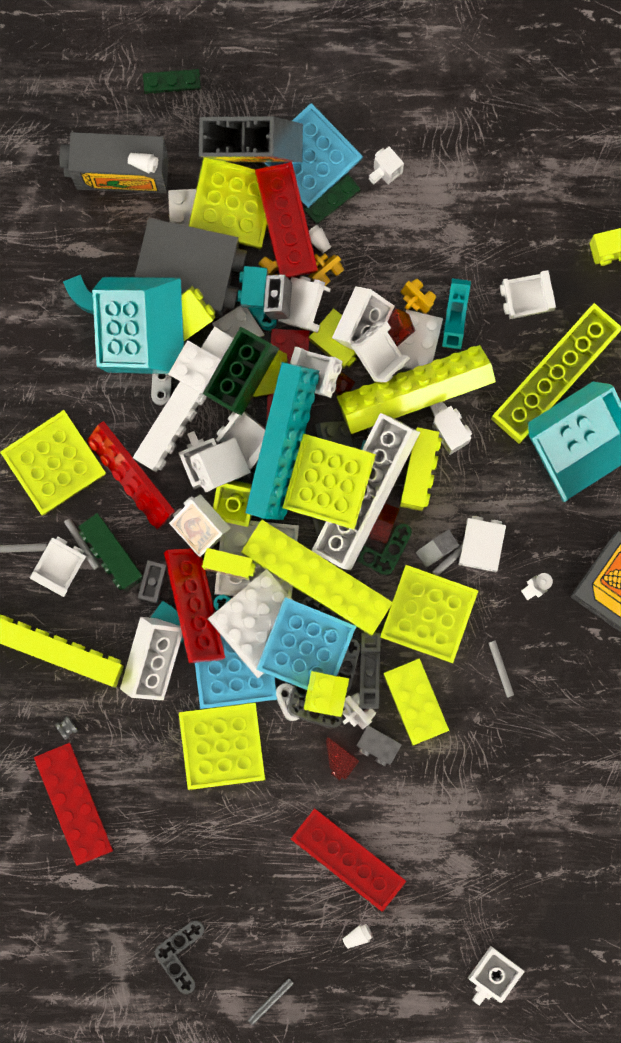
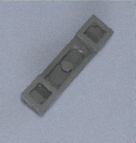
[359,632,381,709]

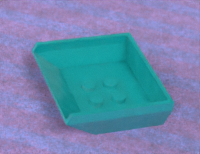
[92,277,184,374]
[528,382,621,502]

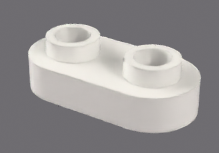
[151,374,172,406]
[276,683,301,721]

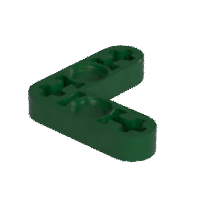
[356,523,412,575]

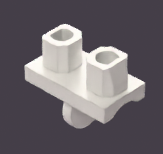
[521,573,553,600]
[342,693,376,729]

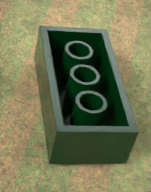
[203,326,280,416]
[78,513,143,592]

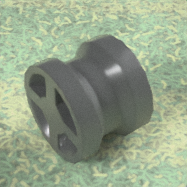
[55,715,78,740]

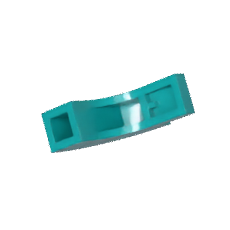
[63,275,94,314]
[442,278,471,349]

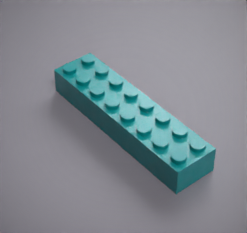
[245,362,320,520]

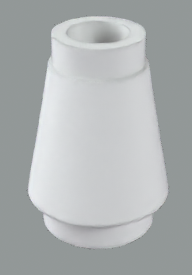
[128,153,158,173]
[309,225,331,254]
[343,924,373,949]

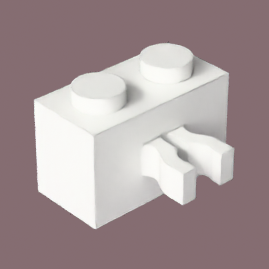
[369,147,404,185]

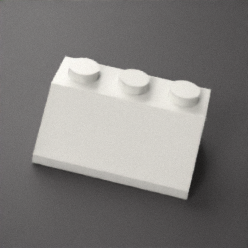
[332,286,395,350]

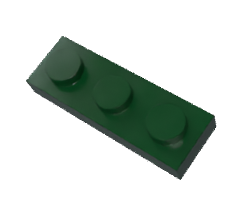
[143,69,201,94]
[304,175,360,225]

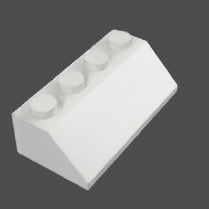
[120,617,182,700]

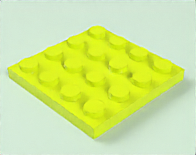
[188,157,267,249]
[0,410,106,516]
[282,434,376,529]
[380,565,478,663]
[179,703,265,790]

